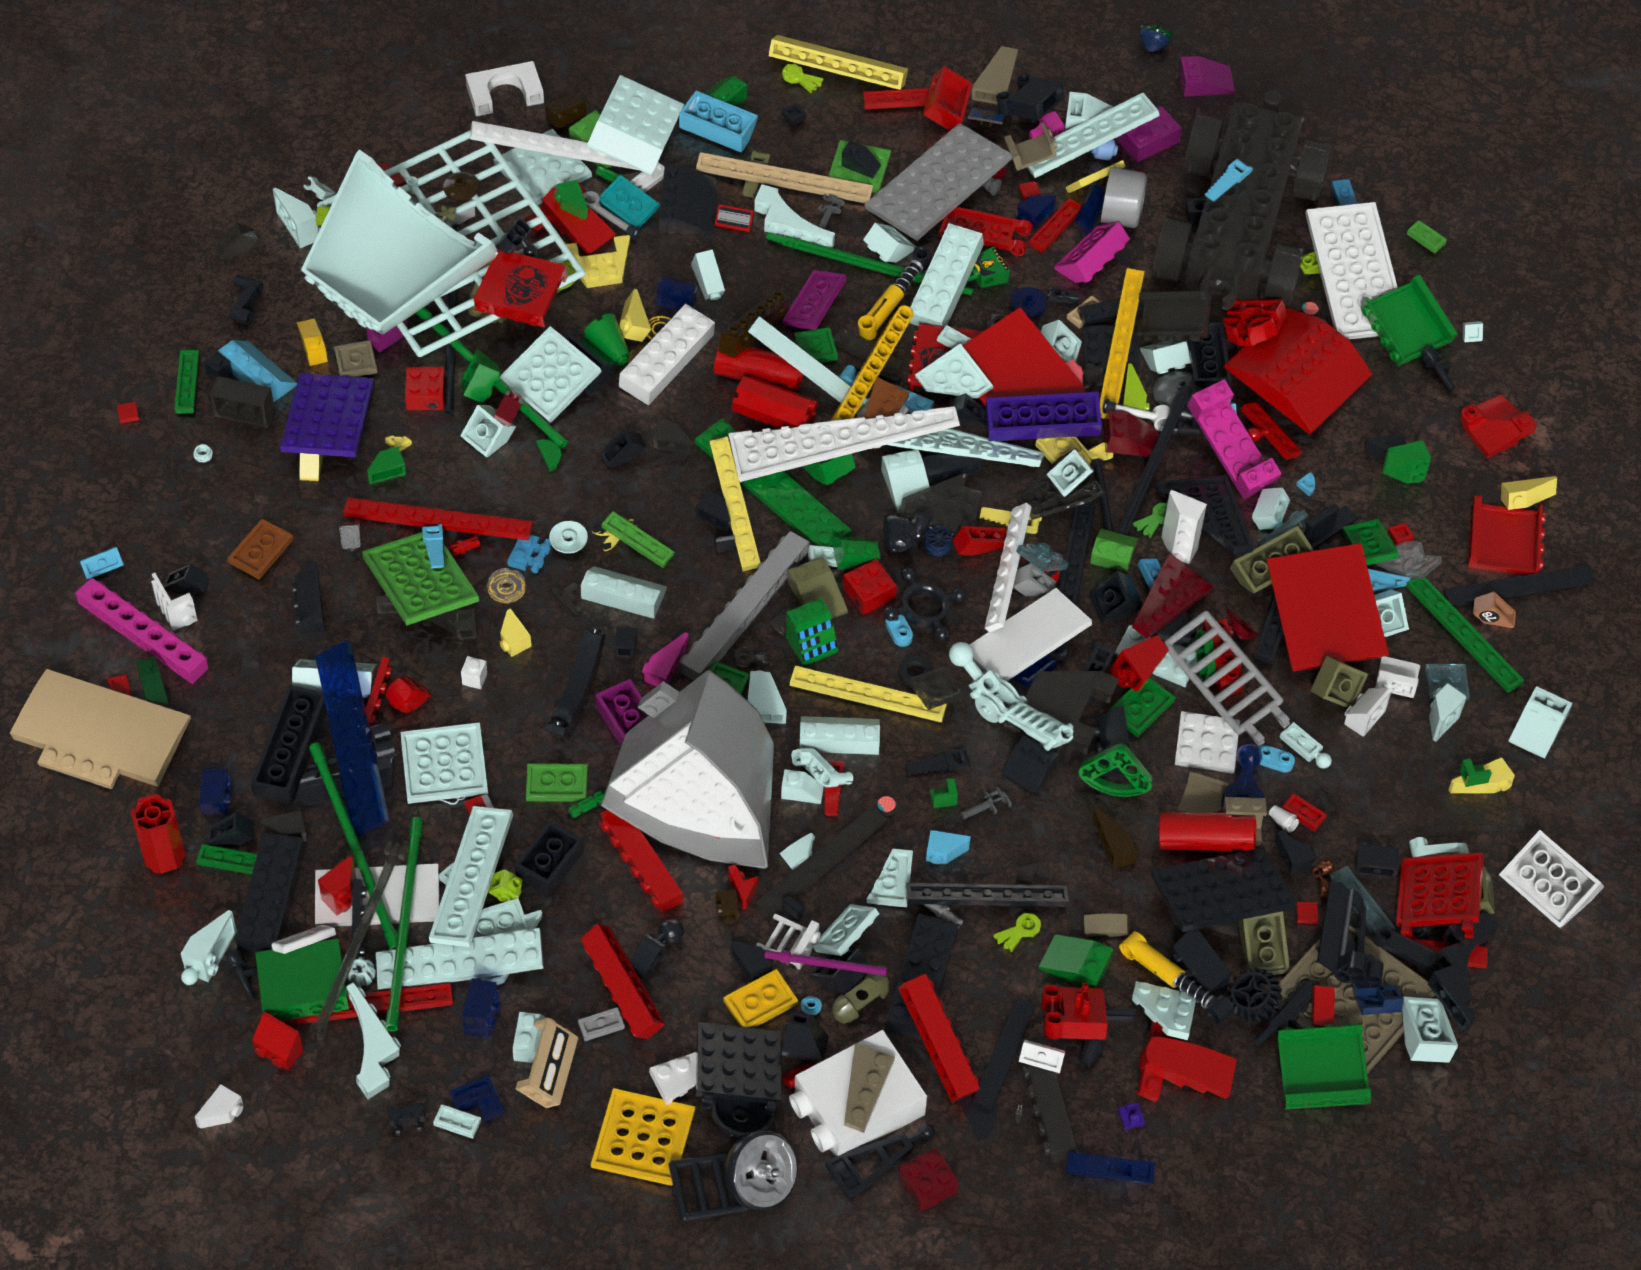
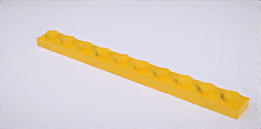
[1100,268,1145,419]

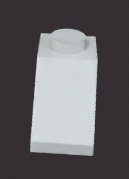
[195,1084,244,1128]

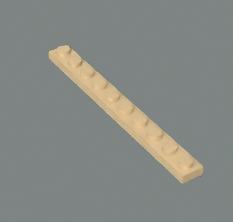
[696,152,873,203]

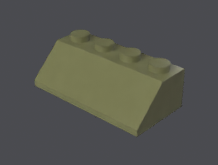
[1230,526,1314,594]

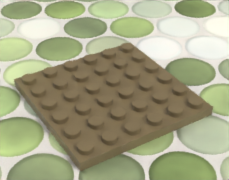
[1274,926,1436,1075]

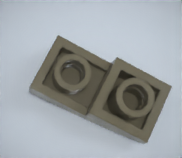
[1084,914,1129,937]

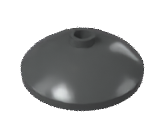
[1153,371,1203,409]

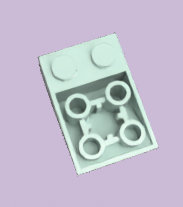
[1065,92,1117,138]
[1508,686,1572,759]

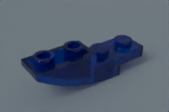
[1066,1152,1155,1184]

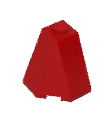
[1109,635,1169,691]

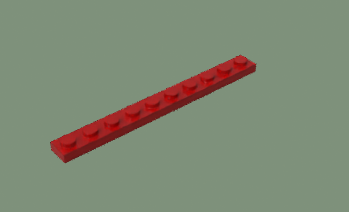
[343,497,533,541]

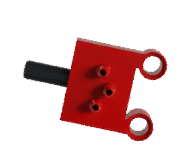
[1041,983,1135,1040]

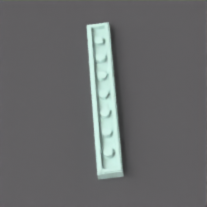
[748,316,867,415]

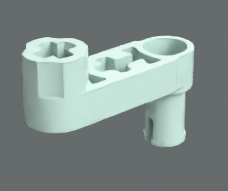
[791,748,853,787]
[1409,837,1469,858]

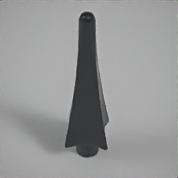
[854,365,901,384]

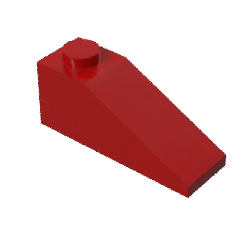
[952,526,1008,556]

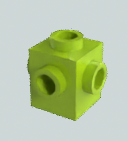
[488,869,523,902]

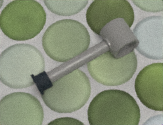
[583,191,641,240]

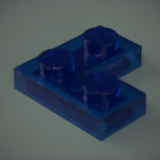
[449,1075,505,1122]

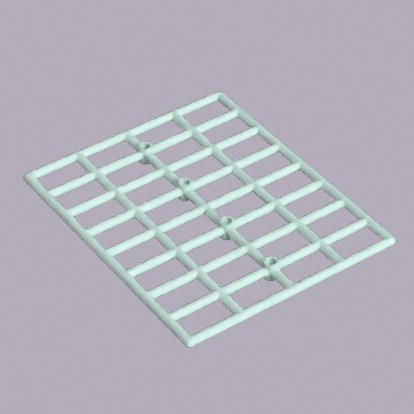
[317,130,586,357]

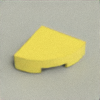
[385,435,412,452]

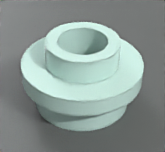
[193,444,213,462]

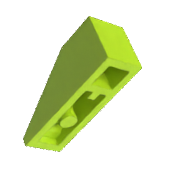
[1123,363,1150,421]

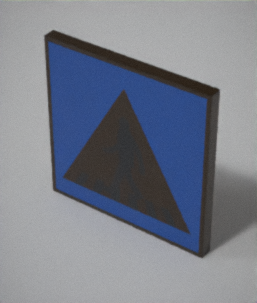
[968,107,1006,127]

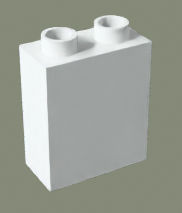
[789,1030,927,1157]

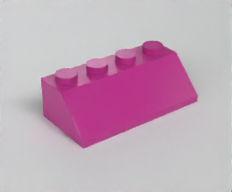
[1054,222,1130,283]

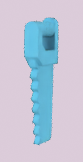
[1205,159,1253,201]
[422,524,444,568]

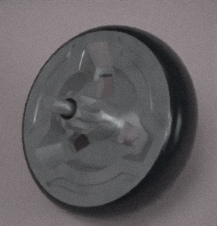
[724,1130,798,1210]

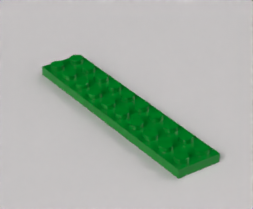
[695,419,852,547]

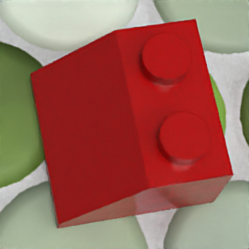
[318,856,357,916]
[252,1012,303,1070]

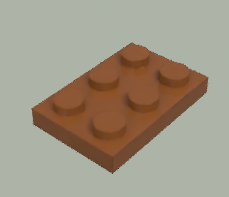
[227,519,294,579]

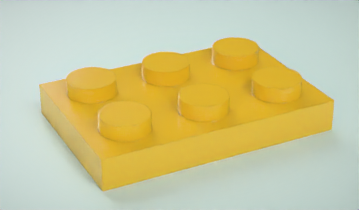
[723,969,798,1028]

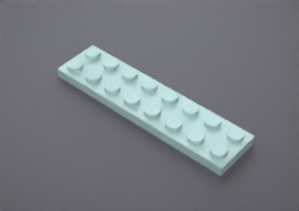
[1027,93,1160,178]
[429,806,513,947]
[376,928,544,992]

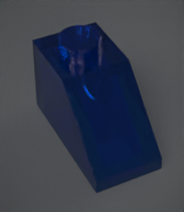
[1017,195,1057,229]

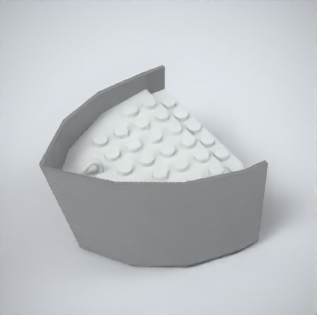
[601,670,774,868]

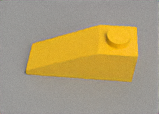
[297,318,328,366]

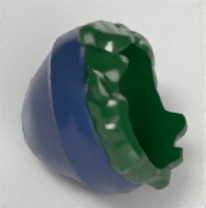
[1139,24,1173,52]

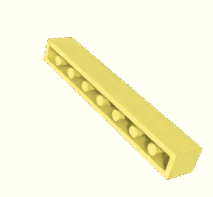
[769,35,908,90]

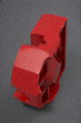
[1223,299,1287,346]

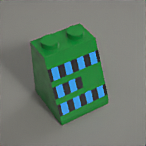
[786,597,838,667]

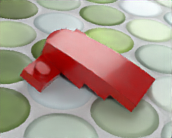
[524,180,616,256]
[1136,1021,1237,1102]

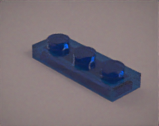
[1074,183,1105,234]

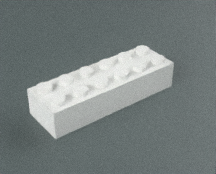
[619,304,715,406]

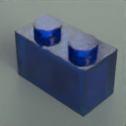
[657,277,697,310]
[199,769,232,814]

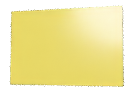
[1066,160,1125,193]

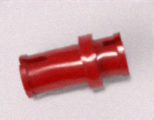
[449,535,480,557]

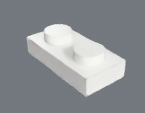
[1019,1040,1066,1073]

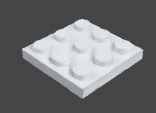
[1174,711,1240,774]

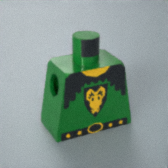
[967,247,1010,288]

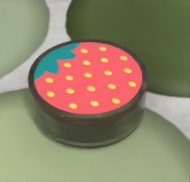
[1300,301,1319,317]
[876,795,897,816]

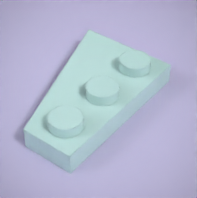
[866,849,913,908]

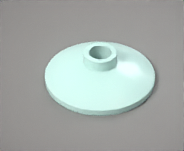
[549,521,588,553]

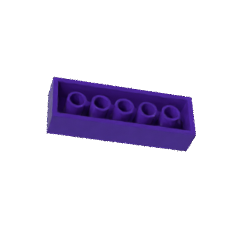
[985,392,1102,442]

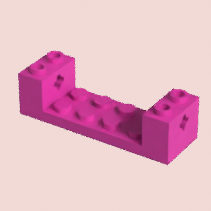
[1187,379,1282,500]

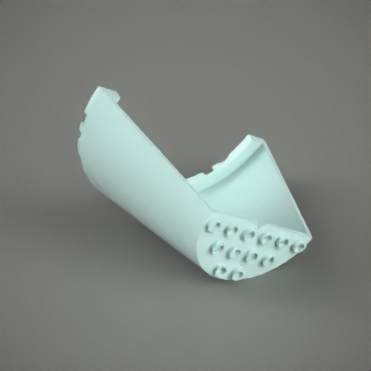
[301,150,498,335]

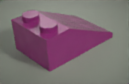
[1179,56,1235,97]

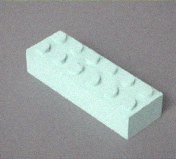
[910,223,984,327]

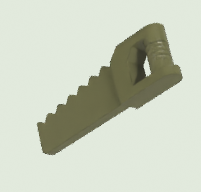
[743,150,771,198]

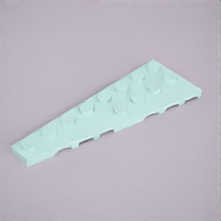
[887,428,1044,467]

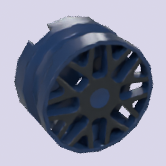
[925,526,952,556]

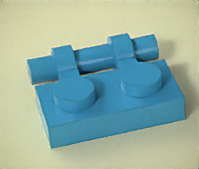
[507,535,551,573]

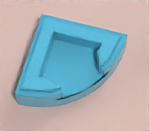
[1296,472,1315,497]

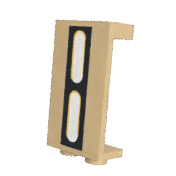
[516,1018,578,1108]

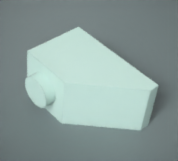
[781,769,824,804]

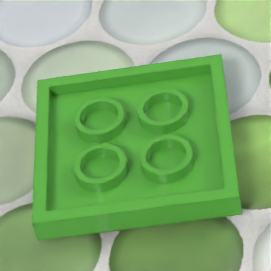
[828,140,891,193]

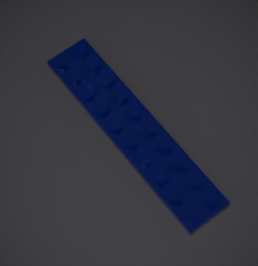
[315,640,390,837]

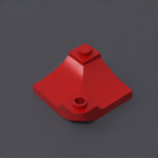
[1460,394,1537,458]

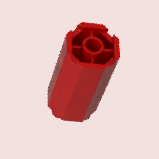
[732,375,818,429]
[130,794,186,873]

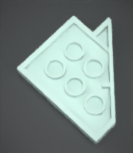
[473,898,542,989]

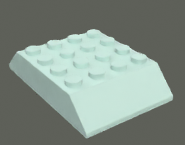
[587,75,685,176]

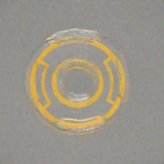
[487,568,526,603]

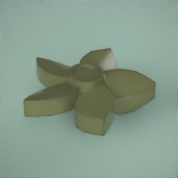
[435,205,456,223]

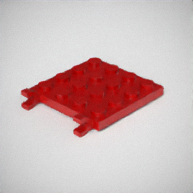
[1396,852,1484,941]

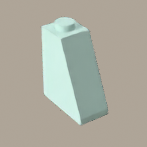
[691,250,725,300]
[748,670,787,724]

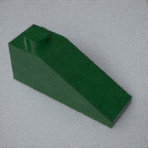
[136,656,170,709]

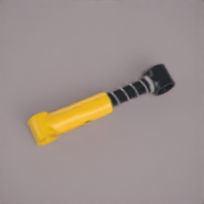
[858,246,931,341]
[1119,932,1234,1024]

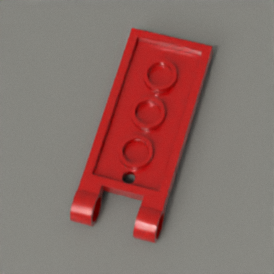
[939,207,1033,256]

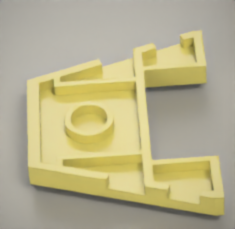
[561,235,630,288]
[1035,437,1114,467]

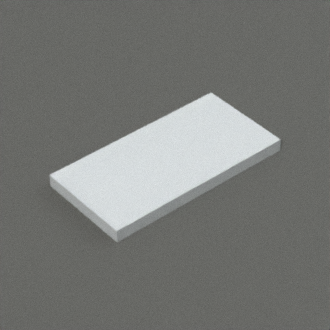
[970,588,1092,681]
[315,864,439,927]

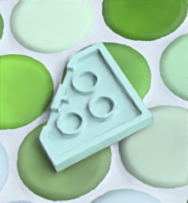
[915,344,993,398]
[1132,981,1196,1040]

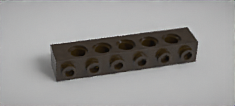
[718,290,790,358]

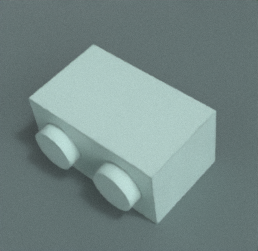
[1252,487,1290,530]

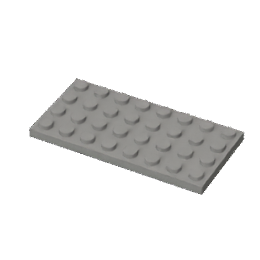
[865,124,1012,241]

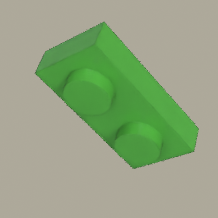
[1407,220,1447,253]

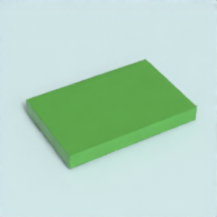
[526,763,588,802]

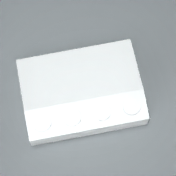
[1499,830,1604,929]

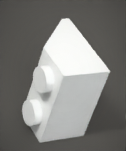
[1344,688,1392,737]

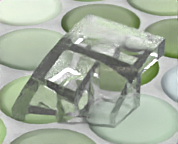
[1375,541,1442,579]

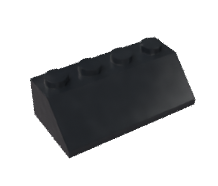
[1186,322,1232,389]

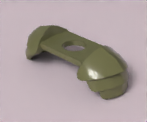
[832,974,889,1024]

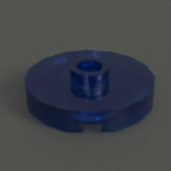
[1010,287,1047,319]

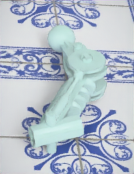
[949,642,1073,751]

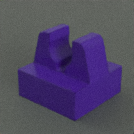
[1118,1103,1145,1130]

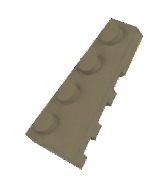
[844,1043,895,1133]

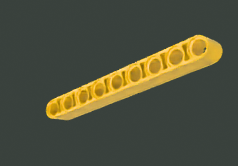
[831,305,913,421]

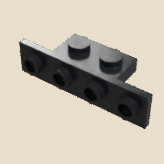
[1303,503,1358,549]

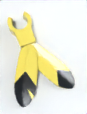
[592,519,637,551]

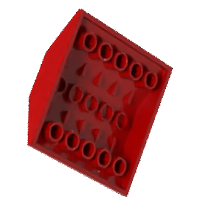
[1224,308,1372,434]

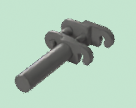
[818,194,845,229]
[960,787,1012,820]

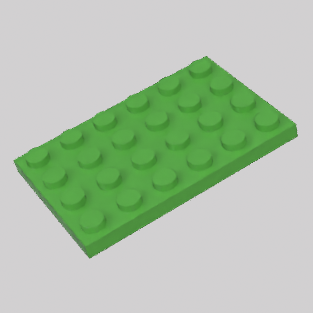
[362,532,479,626]

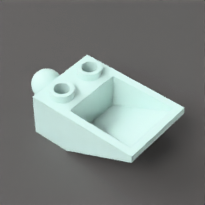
[181,910,237,985]

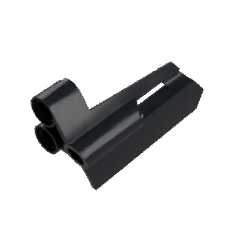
[295,723,396,807]
[1317,882,1384,986]

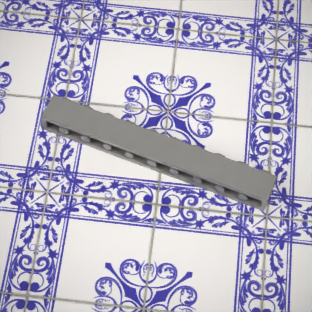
[680,531,809,681]

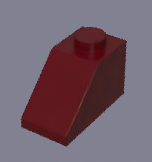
[493,390,523,427]

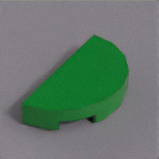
[536,439,562,472]

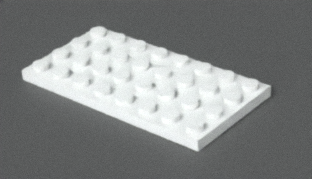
[1305,202,1398,339]

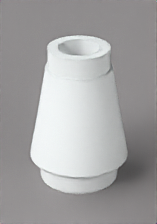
[1269,805,1299,833]

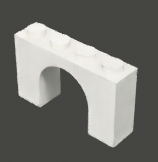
[465,61,544,116]

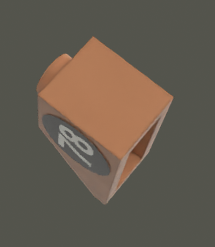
[1473,592,1516,628]

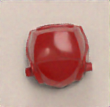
[386,676,432,713]

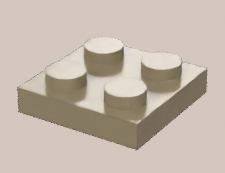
[334,340,377,377]

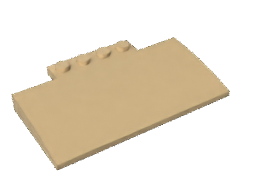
[10,669,191,789]

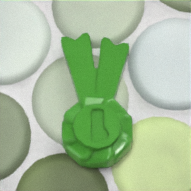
[1133,503,1168,538]

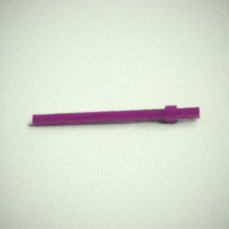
[765,950,888,976]

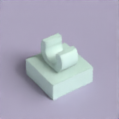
[1463,321,1483,342]

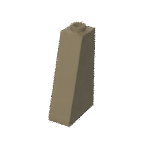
[971,46,1018,104]

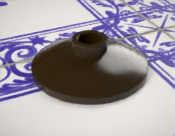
[443,172,479,201]

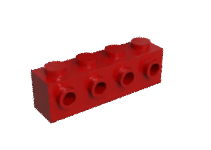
[1202,618,1246,695]

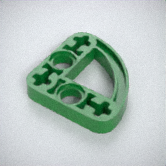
[1079,744,1153,797]

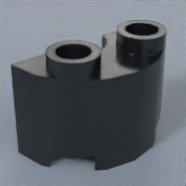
[1173,404,1201,436]

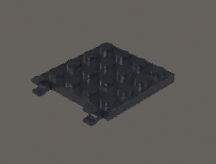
[696,1022,781,1117]

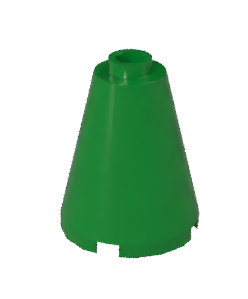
[584,313,630,365]

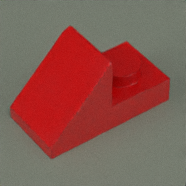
[728,864,758,910]

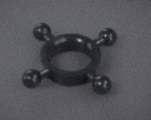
[883,567,967,642]

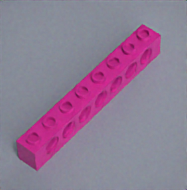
[75,578,209,684]

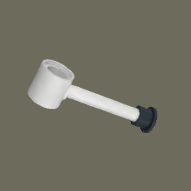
[1103,399,1171,431]

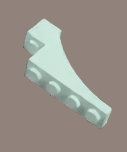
[755,184,835,248]
[346,983,401,1099]

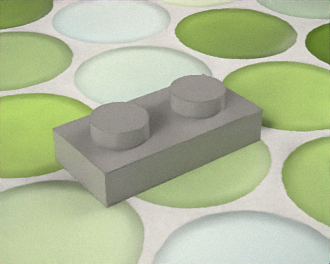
[578,1007,624,1041]

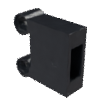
[996,74,1065,123]

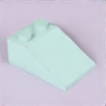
[273,188,320,248]
[881,449,934,514]
[1402,997,1458,1063]

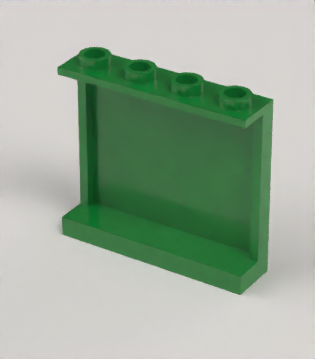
[1360,274,1457,366]
[255,938,349,1021]
[1277,1023,1371,1110]

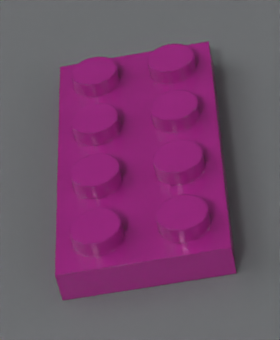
[782,270,847,330]

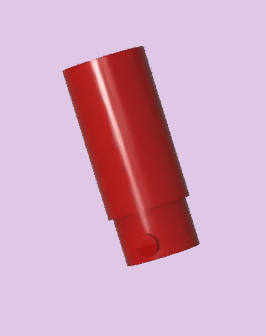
[714,346,803,392]
[1159,811,1257,851]

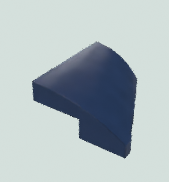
[1351,982,1404,1015]

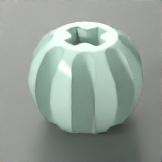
[344,957,376,988]

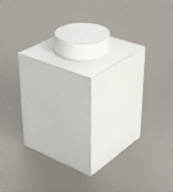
[461,656,487,689]

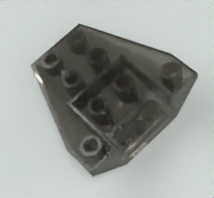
[1017,448,1105,520]

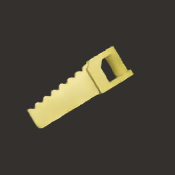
[980,507,1042,534]

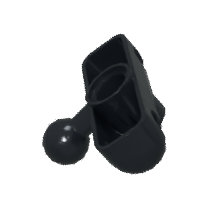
[499,218,537,258]

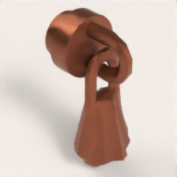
[1311,859,1335,899]

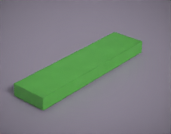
[601,511,675,568]

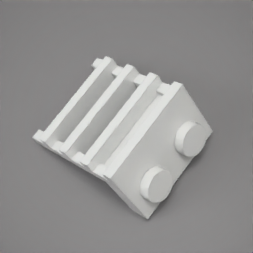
[151,573,197,631]
[756,914,821,970]

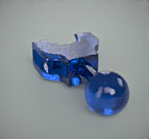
[1221,744,1265,810]

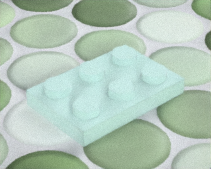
[812,904,879,956]

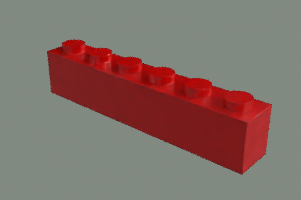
[599,810,683,914]
[581,923,665,1039]
[898,974,980,1103]

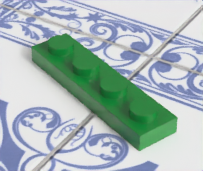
[174,350,200,413]

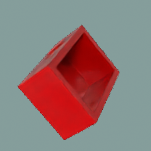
[923,66,972,131]

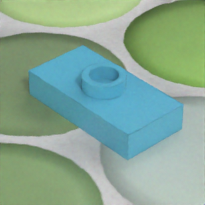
[79,547,123,579]

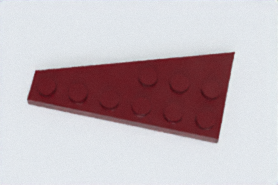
[1132,552,1213,639]

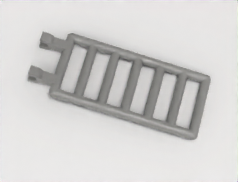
[1164,611,1290,747]

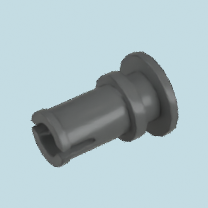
[981,177,1002,196]

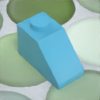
[926,830,971,864]

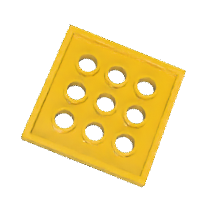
[591,1088,695,1186]

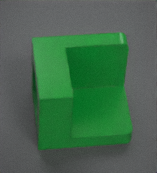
[1459,759,1492,787]
[930,778,958,808]

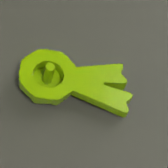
[782,63,824,93]
[993,913,1041,952]

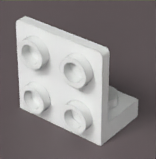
[1375,657,1420,698]

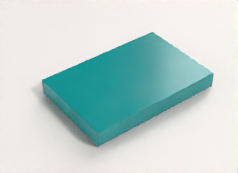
[599,174,660,227]

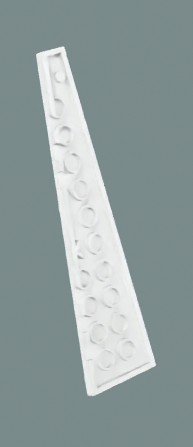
[728,407,960,482]

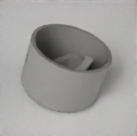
[1101,167,1147,228]

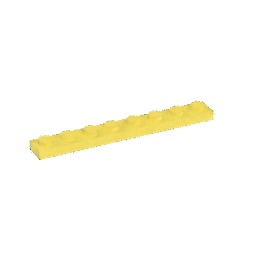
[710,437,760,571]
[790,666,947,722]

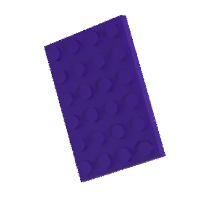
[280,373,374,457]

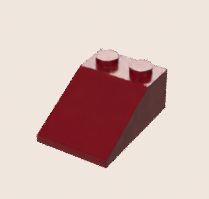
[1103,410,1159,457]

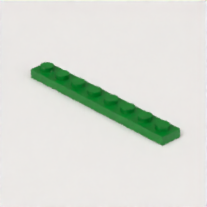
[1406,574,1524,693]

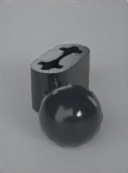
[630,918,684,978]

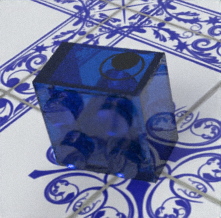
[462,978,501,1038]

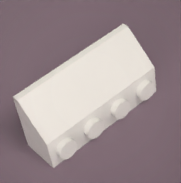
[1161,490,1207,565]

